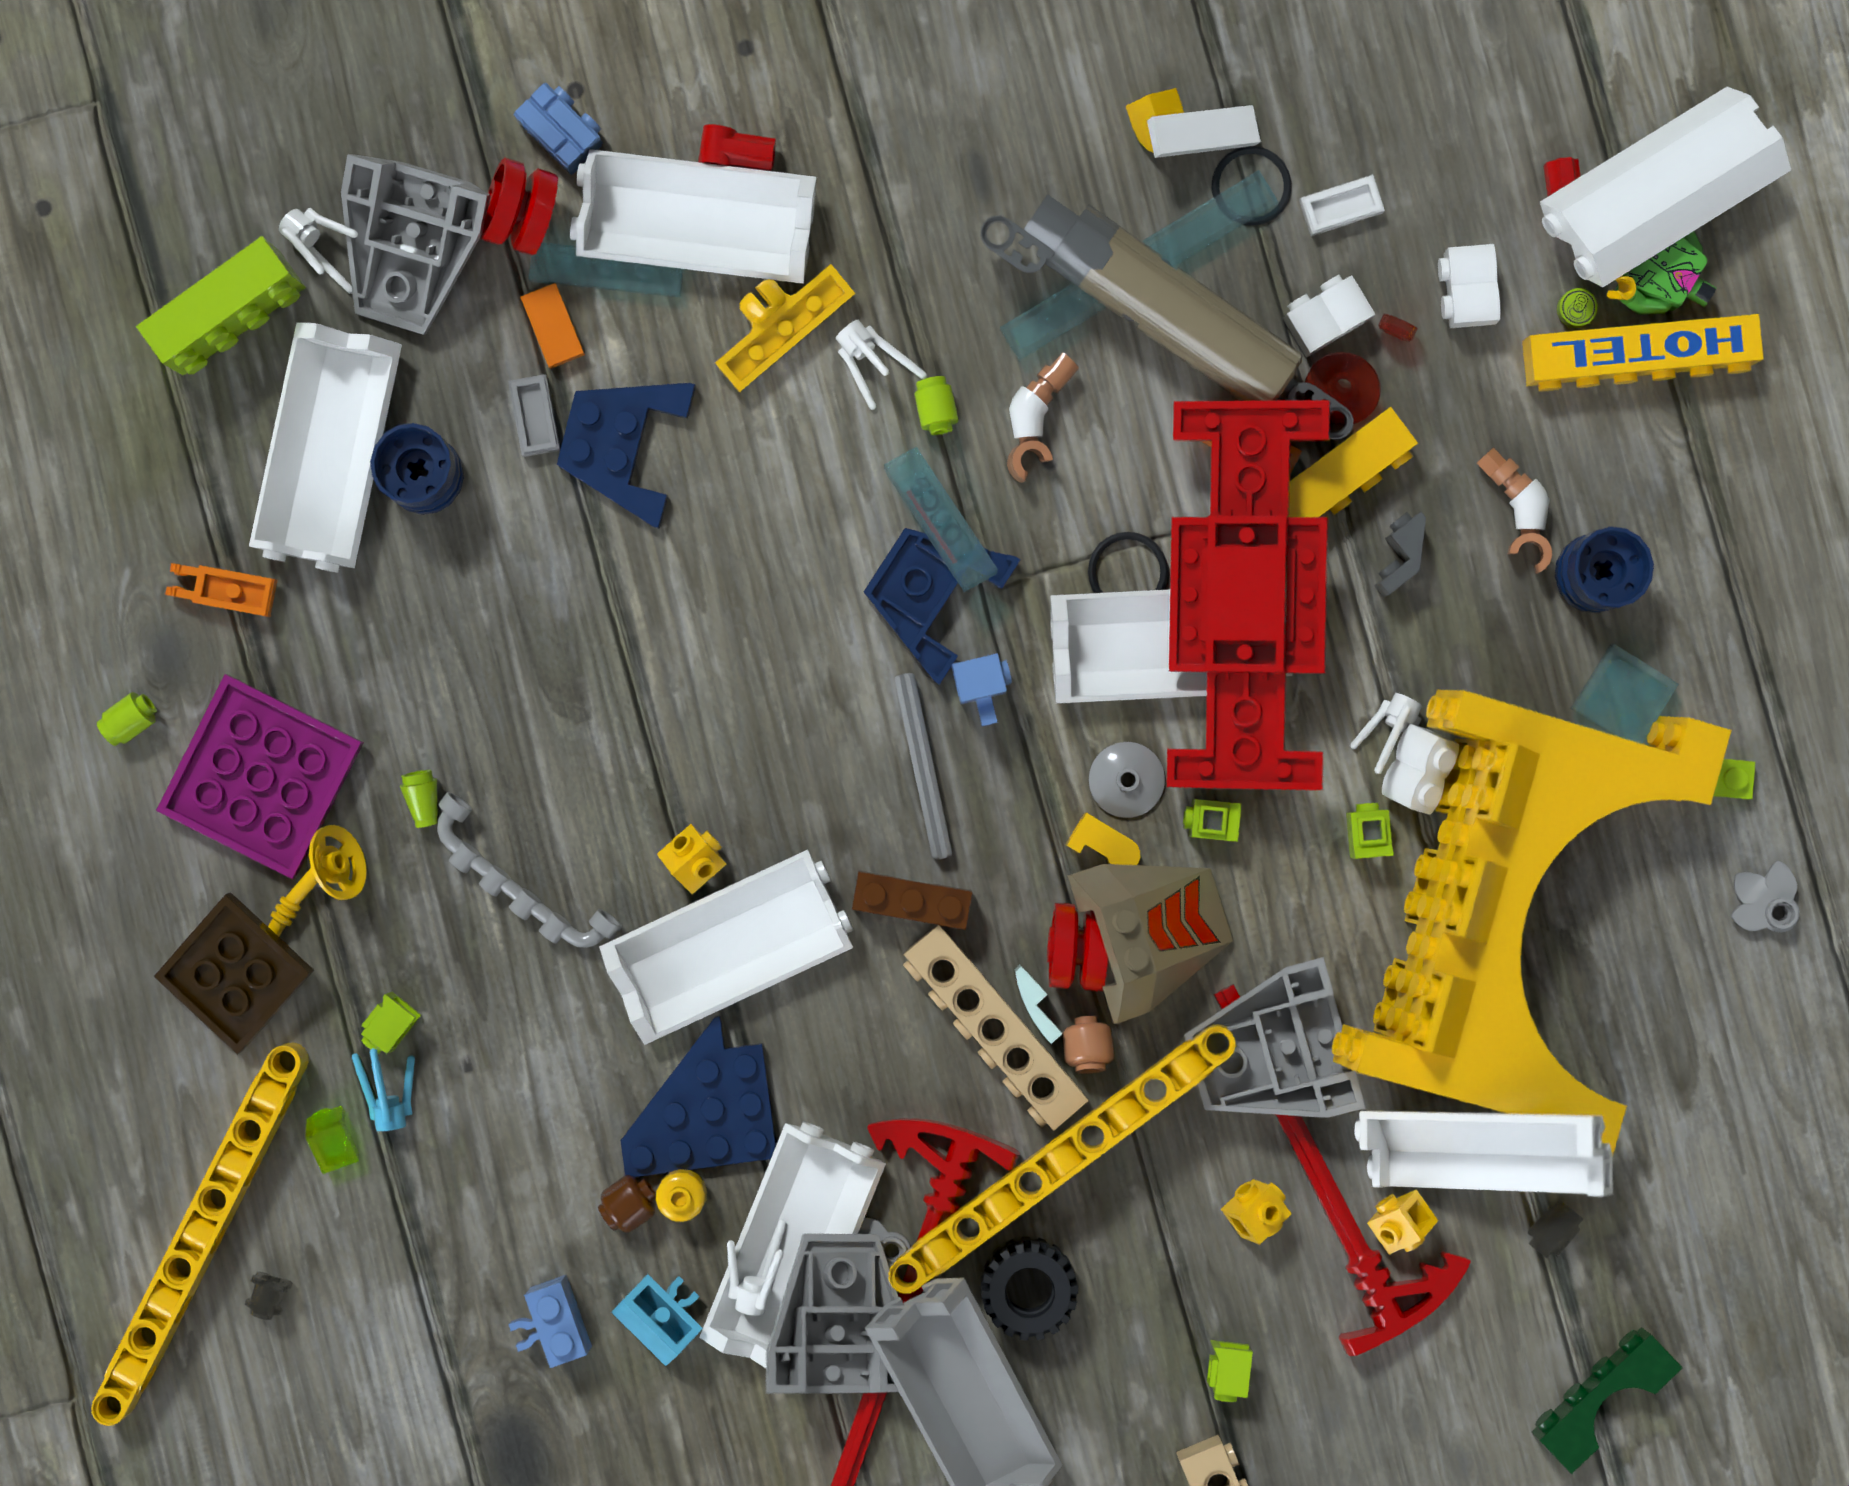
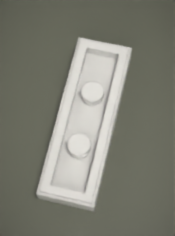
[1147,105,1261,158]

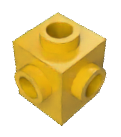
[657,824,726,894]
[1221,1179,1292,1245]
[1367,1189,1438,1254]

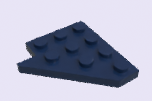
[620,1016,776,1177]

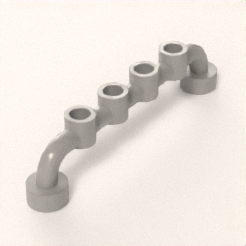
[437,792,622,948]

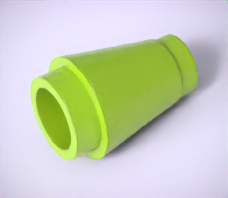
[399,770,438,828]

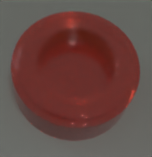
[1378,313,1418,342]

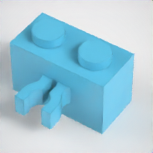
[611,1274,703,1366]

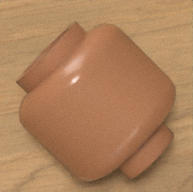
[1062,1016,1114,1074]

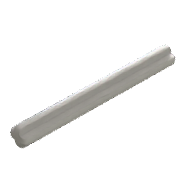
[895,673,952,860]

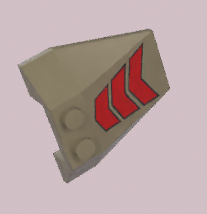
[1068,864,1233,1024]

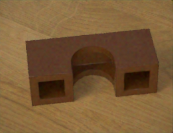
[852,870,972,930]

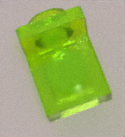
[305,1106,359,1174]

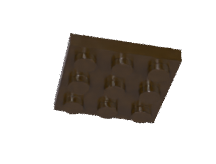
[154,892,315,1055]

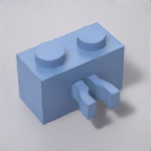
[952,653,1012,727]
[508,1275,592,1368]

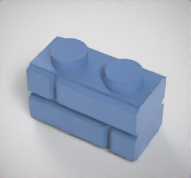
[513,83,603,175]

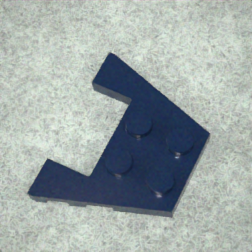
[557,383,696,529]
[863,528,1020,685]

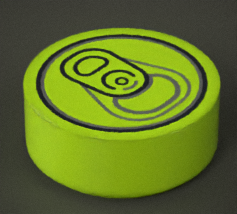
[1557,288,1598,328]

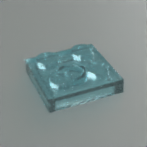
[1570,644,1679,744]

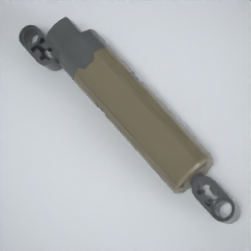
[981,194,1354,439]

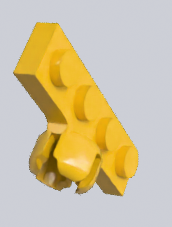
[714,264,856,392]

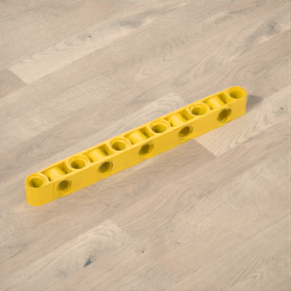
[888,1024,1235,1294]
[91,1042,309,1426]

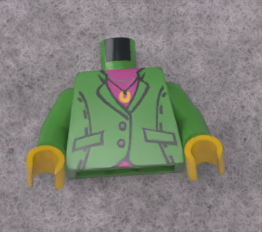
[1607,231,1716,315]

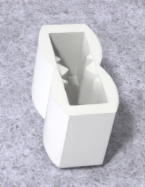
[1438,244,1500,328]
[1283,275,1376,357]
[1382,724,1459,815]

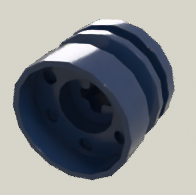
[370,423,464,515]
[1555,527,1654,613]

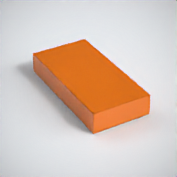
[521,283,585,369]

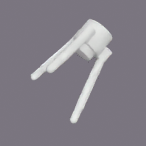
[279,208,358,294]
[836,320,928,410]
[1350,693,1422,774]
[727,1220,786,1316]

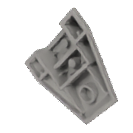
[341,154,490,335]
[1184,957,1366,1118]
[766,1233,899,1394]

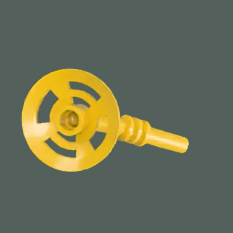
[268,825,366,937]

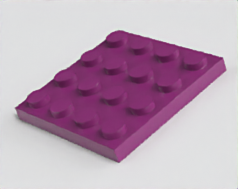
[156,674,364,879]

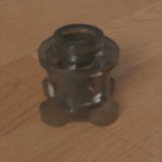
[245,1272,293,1320]

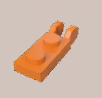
[165,563,277,617]

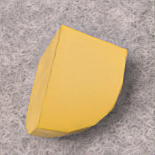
[1126,88,1184,153]

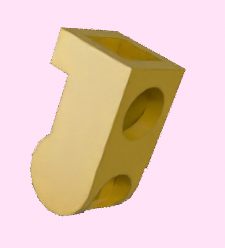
[1065,812,1140,865]

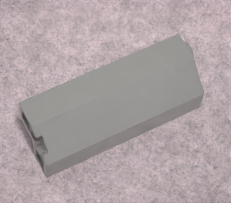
[865,1278,1062,1486]

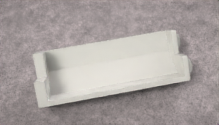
[1540,87,1791,287]
[570,149,817,283]
[249,323,402,573]
[1050,589,1293,703]
[599,850,853,1045]
[1355,1110,1613,1196]
[699,1121,886,1368]

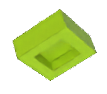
[1713,759,1755,800]

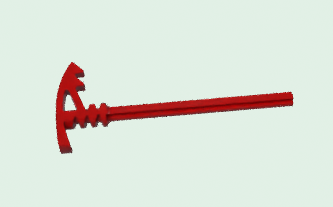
[1214,984,1471,1356]
[830,1118,1020,1486]

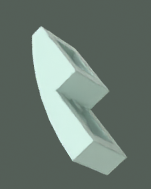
[1015,965,1062,1044]

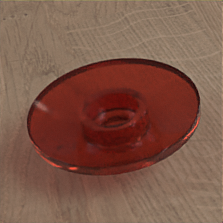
[1305,352,1381,425]

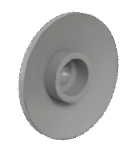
[1089,742,1165,818]

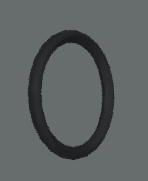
[1212,146,1291,226]
[1088,532,1168,593]

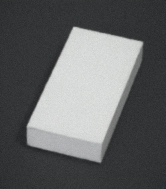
[1299,175,1385,236]

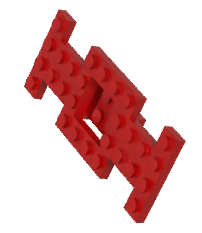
[1167,400,1330,790]

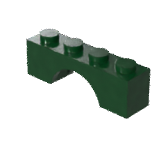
[1532,1327,1683,1474]

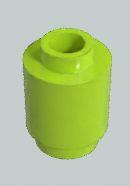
[914,376,959,435]
[96,692,157,746]

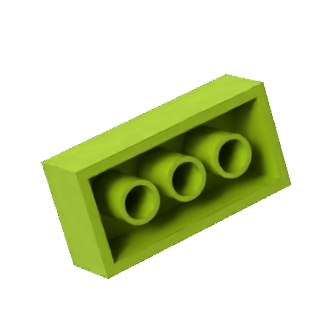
[136,236,306,375]

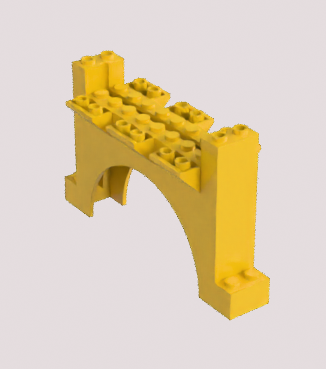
[1332,690,1732,1158]

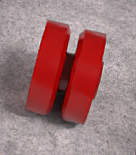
[480,158,558,256]
[1047,903,1108,991]

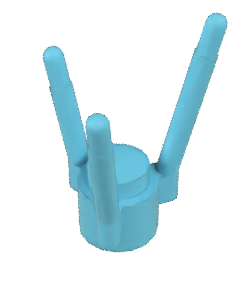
[352,1048,415,1131]

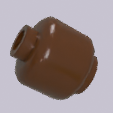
[598,1175,656,1233]

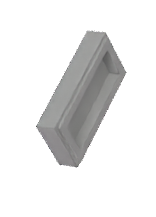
[508,374,561,457]

